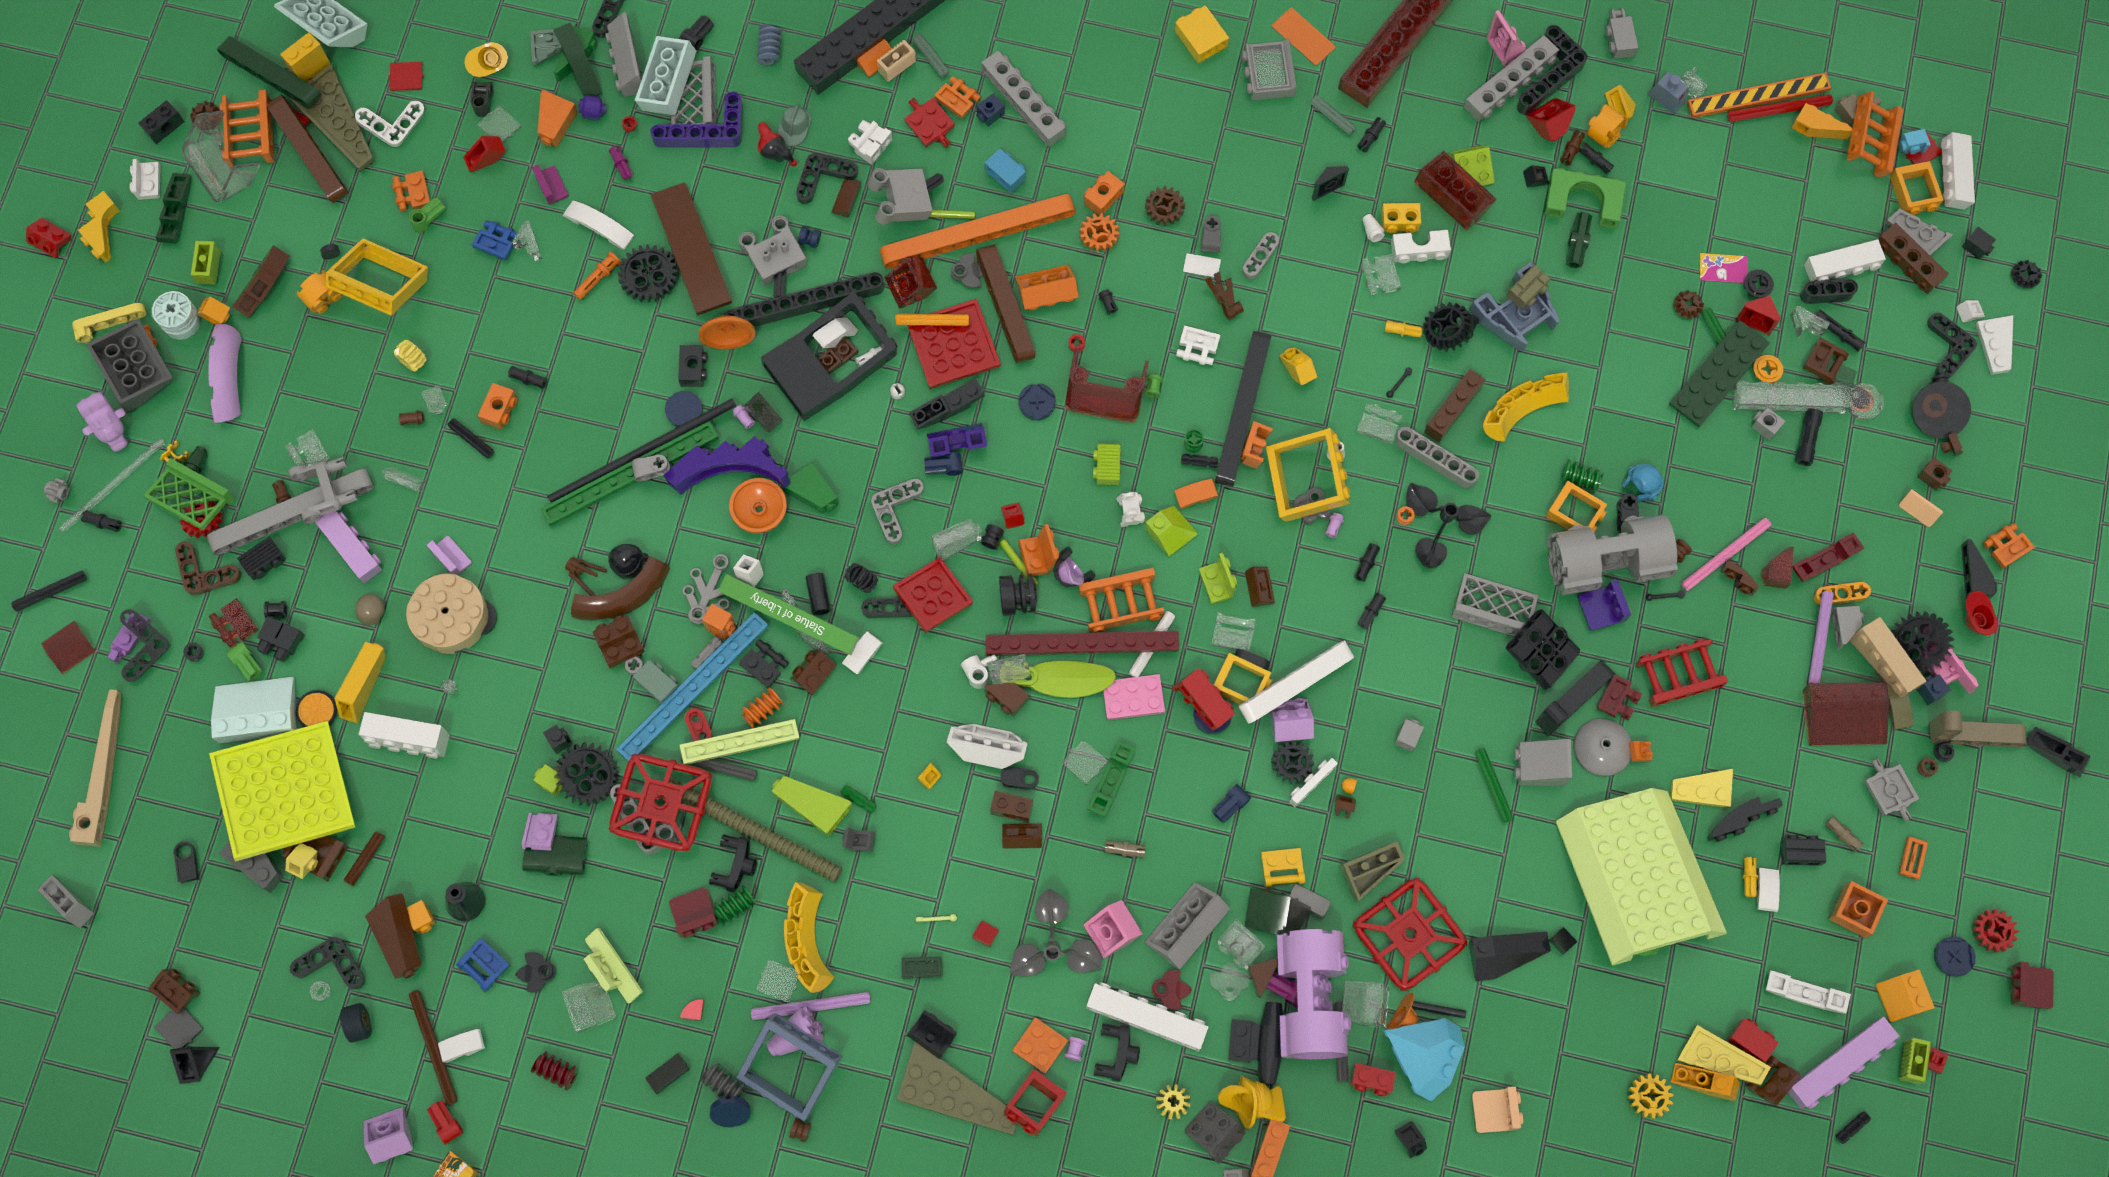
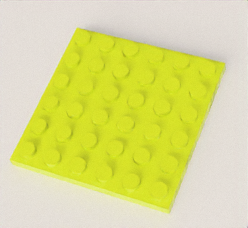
[209,721,355,862]

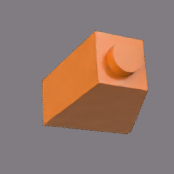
[538,90,578,147]

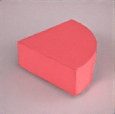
[680,1000,704,1021]

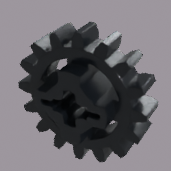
[1271,741,1314,784]

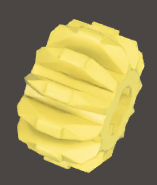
[394,340,427,371]
[1156,1084,1190,1120]

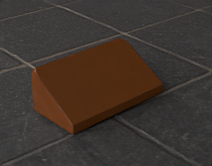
[831,180,861,218]
[1245,567,1275,607]
[1002,824,1042,849]

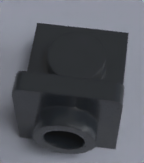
[1395,1121,1427,1158]

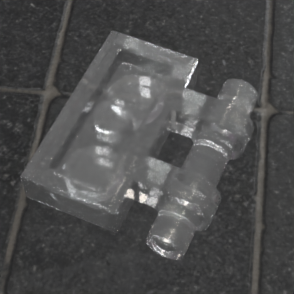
[1362,254,1401,295]
[1356,403,1402,444]
[286,429,331,467]

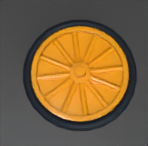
[296,690,337,727]

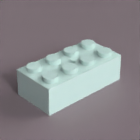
[635,36,697,116]

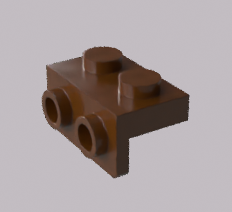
[790,649,837,695]

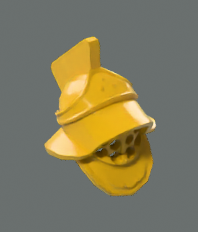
[1218,1075,1286,1128]

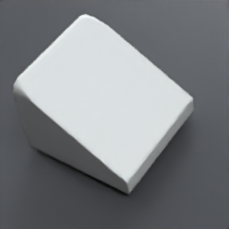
[1957,300,1985,322]

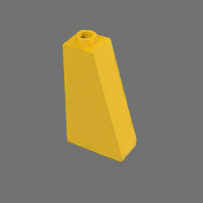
[334,642,386,724]

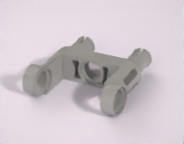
[288,456,358,524]

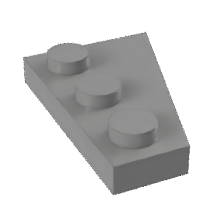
[1885,209,1953,256]

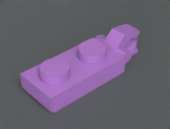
[108,613,151,664]

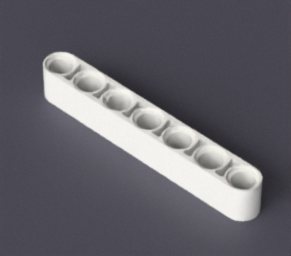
[1238,640,1354,724]

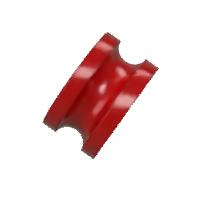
[1068,334,1085,353]

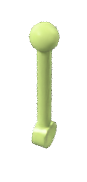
[915,914,957,922]

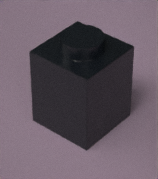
[1962,227,1996,260]

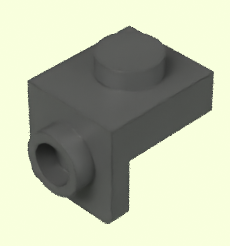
[842,828,876,852]

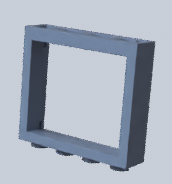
[737,1013,843,1121]

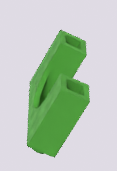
[1544,168,1626,229]

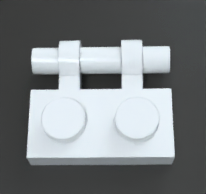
[1176,326,1220,365]

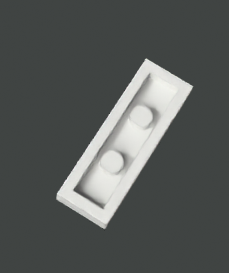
[1289,758,1338,807]

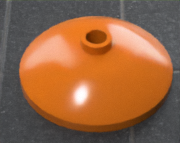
[699,315,755,350]
[729,478,787,533]

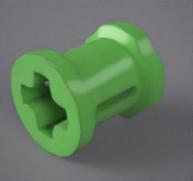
[1144,374,1163,398]

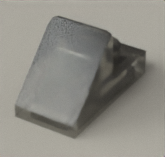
[745,392,782,433]

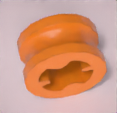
[1396,506,1415,525]

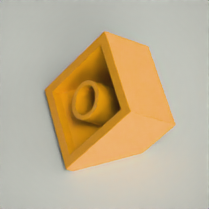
[1875,969,1935,1023]

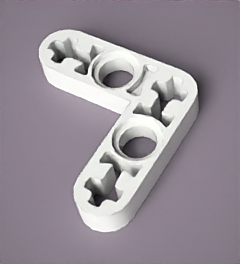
[355,101,424,147]

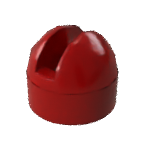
[622,116,637,133]

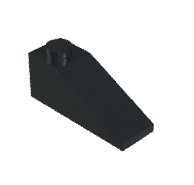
[1961,539,1997,599]

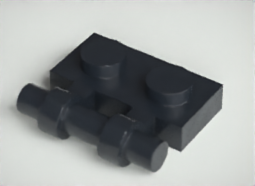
[739,639,789,688]

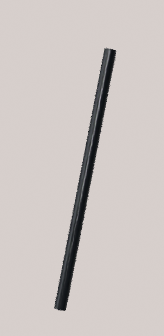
[547,399,737,503]

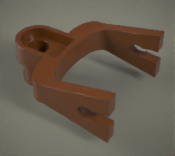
[1204,272,1244,320]

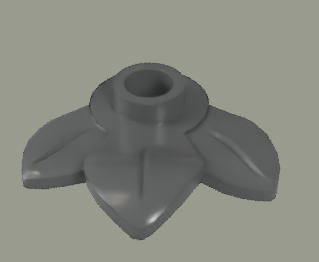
[951,253,983,288]
[1293,488,1330,525]

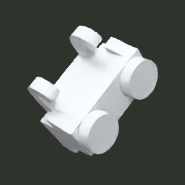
[1116,492,1145,527]

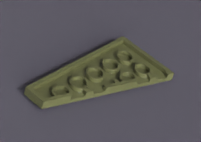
[289,64,374,172]

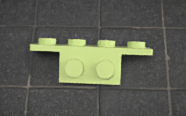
[584,928,643,1003]

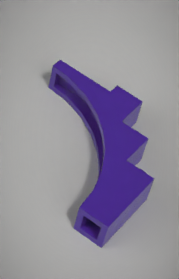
[663,436,791,495]

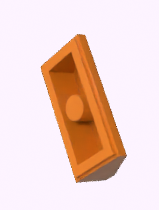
[857,39,891,77]

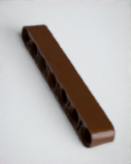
[267,94,349,203]
[976,245,1035,363]

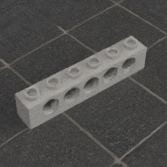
[1464,36,1559,122]
[981,51,1066,148]

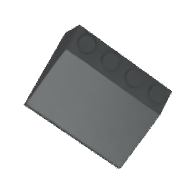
[86,319,173,413]

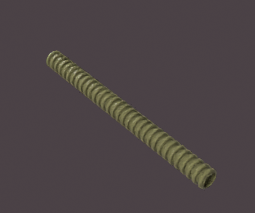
[670,778,842,883]

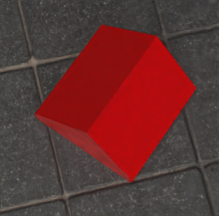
[1735,295,1781,336]

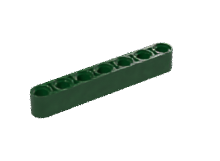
[217,36,322,109]

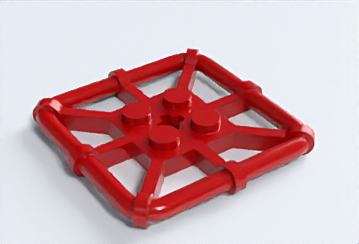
[608,753,712,852]
[1353,878,1468,991]

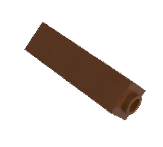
[365,893,422,979]

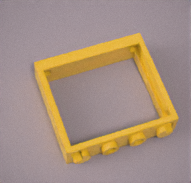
[325,239,428,316]
[1266,428,1350,522]

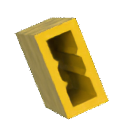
[1175,5,1229,64]
[280,32,331,82]

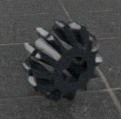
[844,563,878,593]

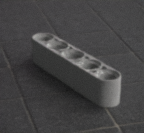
[1395,427,1479,489]

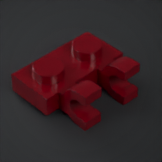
[1597,675,1643,721]

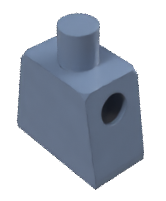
[1648,72,1688,115]

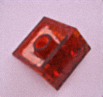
[885,257,937,308]

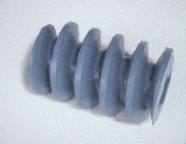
[757,24,782,66]

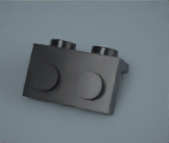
[907,1010,957,1059]

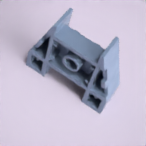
[1469,262,1559,352]

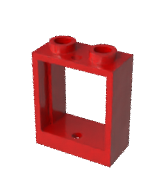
[1004,1069,1067,1137]

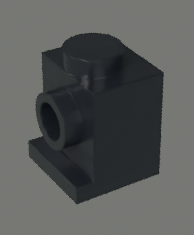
[543,725,573,754]

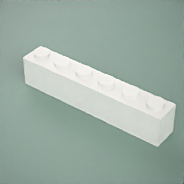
[1086,982,1208,1052]

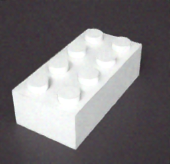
[359,712,450,759]

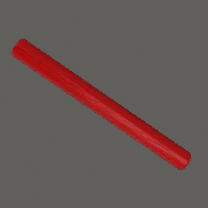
[1727,94,1833,122]

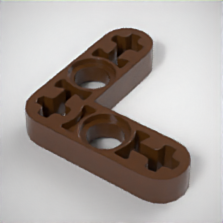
[175,542,241,595]

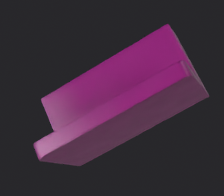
[532,165,569,205]

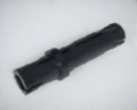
[1813,309,1866,352]

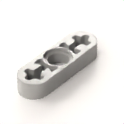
[1242,232,1279,279]

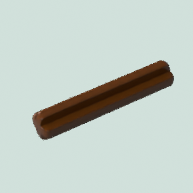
[344,832,385,886]

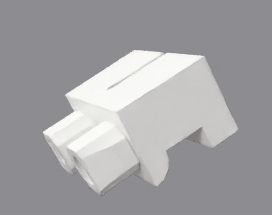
[848,120,892,165]

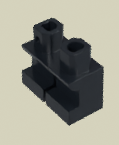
[257,616,305,662]

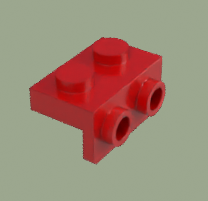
[26,217,71,258]

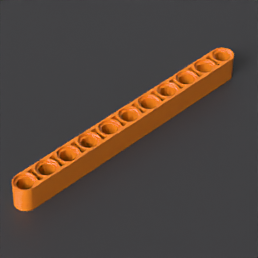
[879,194,1076,269]

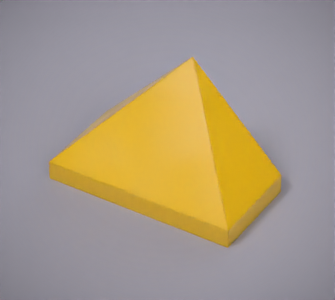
[1605,85,1636,119]

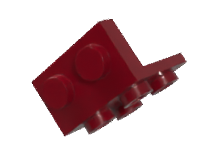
[669,888,718,938]
[2011,961,2054,1009]

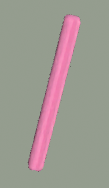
[1681,518,1771,591]

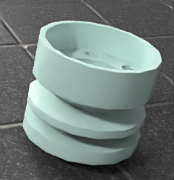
[152,291,201,340]

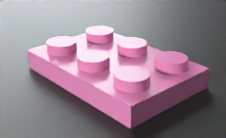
[1103,674,1165,720]

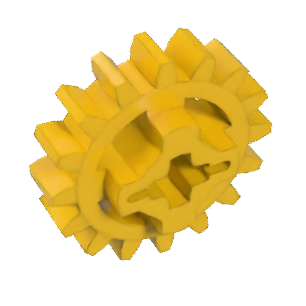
[1628,1074,1674,1119]

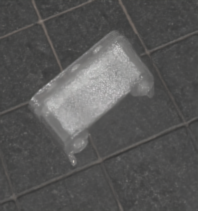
[182,111,260,202]

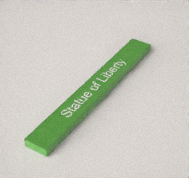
[718,574,859,655]

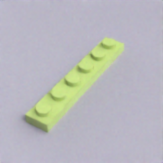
[679,719,799,765]

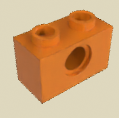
[1084,171,1125,216]
[478,383,517,430]

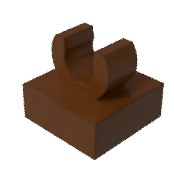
[1941,432,1963,456]
[1335,795,1356,818]

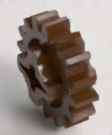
[1145,186,1185,226]

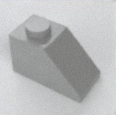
[1831,606,1864,649]

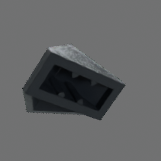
[170,1046,220,1084]

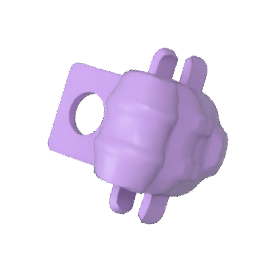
[76,392,128,452]

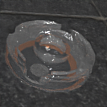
[1845,383,1884,421]

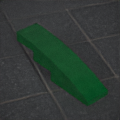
[554,23,602,96]
[156,173,192,244]

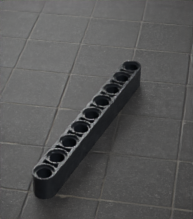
[723,272,884,327]
[1215,331,1272,487]

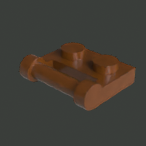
[1803,338,1849,384]
[1746,1055,1801,1106]

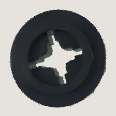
[2012,260,2042,288]
[1744,270,1774,298]

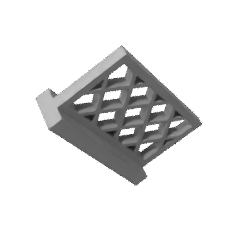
[671,56,717,124]
[1452,573,1538,636]

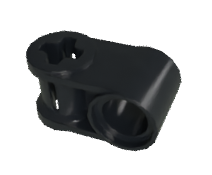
[1616,493,1639,531]

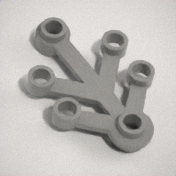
[682,554,730,624]

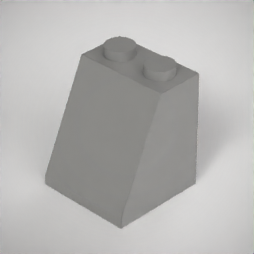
[1514,739,1572,786]

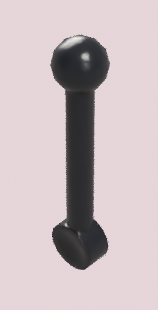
[1386,367,1412,398]
[1646,590,1685,601]

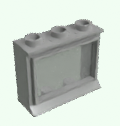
[1242,38,1296,100]

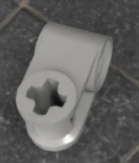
[632,455,670,481]

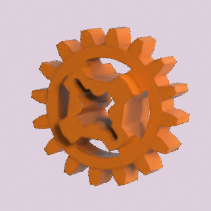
[1080,213,1119,253]

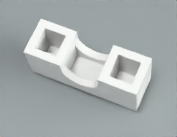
[1391,230,1451,263]

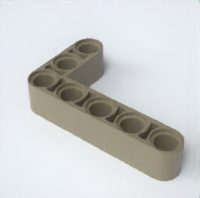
[1930,711,2027,747]

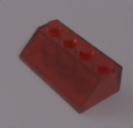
[1414,151,1497,231]

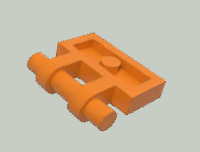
[934,76,982,119]
[392,171,431,212]
[1983,523,2035,569]

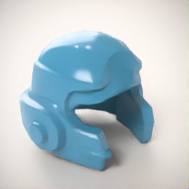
[1622,464,1664,502]

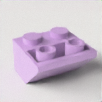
[1270,698,1314,742]

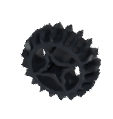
[1423,302,1474,352]

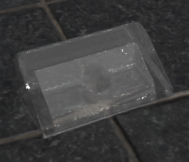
[382,467,425,492]
[987,654,1030,684]

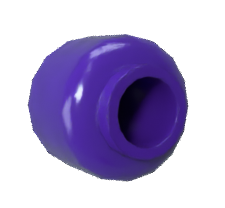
[578,95,606,120]

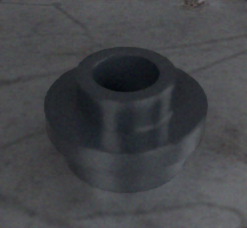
[1934,742,1954,762]

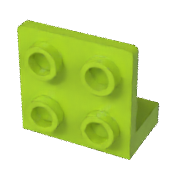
[1448,145,1494,190]
[1198,552,1237,605]

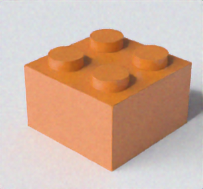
[1829,881,1888,938]

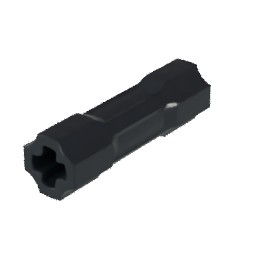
[1795,408,1823,466]

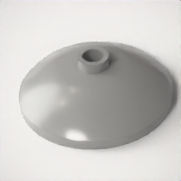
[1574,719,1632,776]

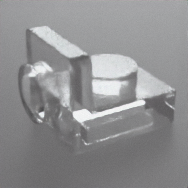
[1681,67,1709,99]

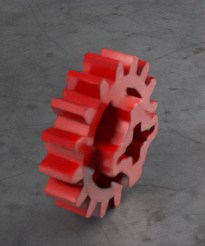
[179,501,223,539]
[1972,909,2019,953]

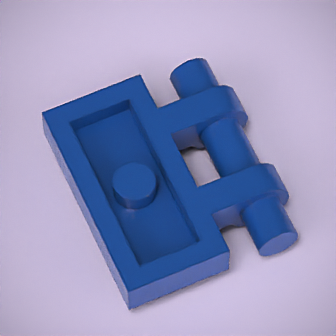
[472,220,520,261]

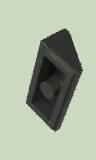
[645,1053,690,1094]

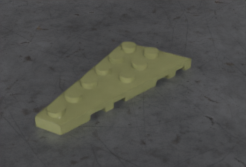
[897,1042,1017,1136]

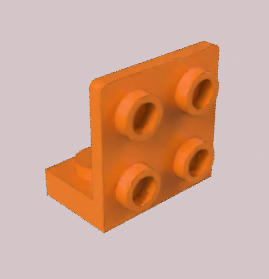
[1018,524,1059,576]

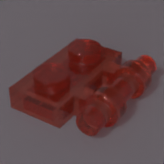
[209,598,259,647]

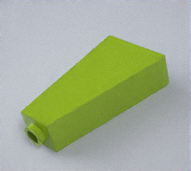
[772,776,853,837]

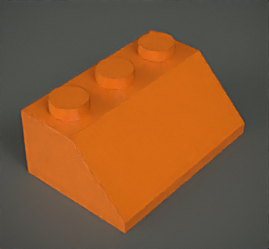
[1015,264,1079,310]

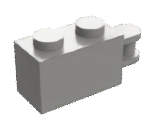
[1605,8,1638,59]

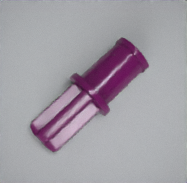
[609,146,633,180]

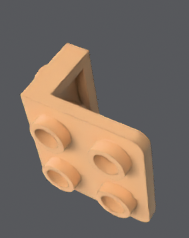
[1472,1087,1523,1133]

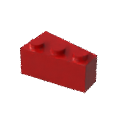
[1172,668,1235,731]

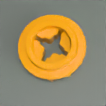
[1753,355,1783,384]

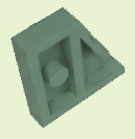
[530,29,562,66]

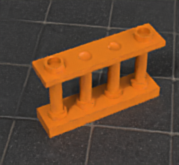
[220,90,274,168]
[1847,91,1904,178]
[1078,568,1164,633]

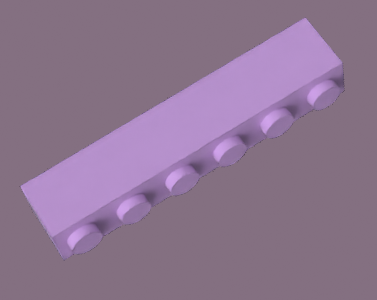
[1788,1017,1900,1109]

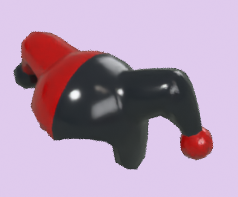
[758,122,797,167]

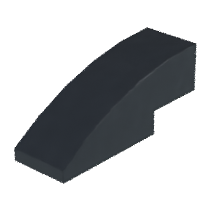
[2027,727,2090,777]

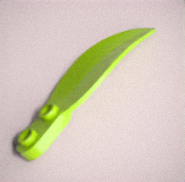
[999,661,1116,698]

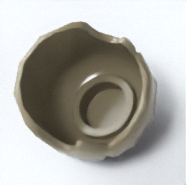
[355,594,385,625]

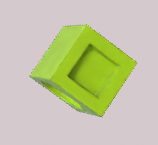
[534,764,563,797]

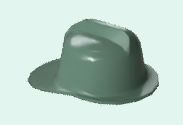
[778,105,811,146]

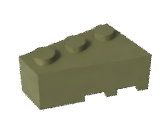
[1339,842,1405,902]

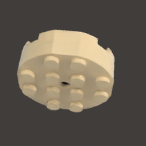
[406,574,488,654]

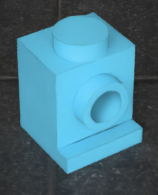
[1898,129,1931,154]

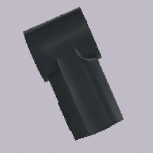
[679,15,714,51]

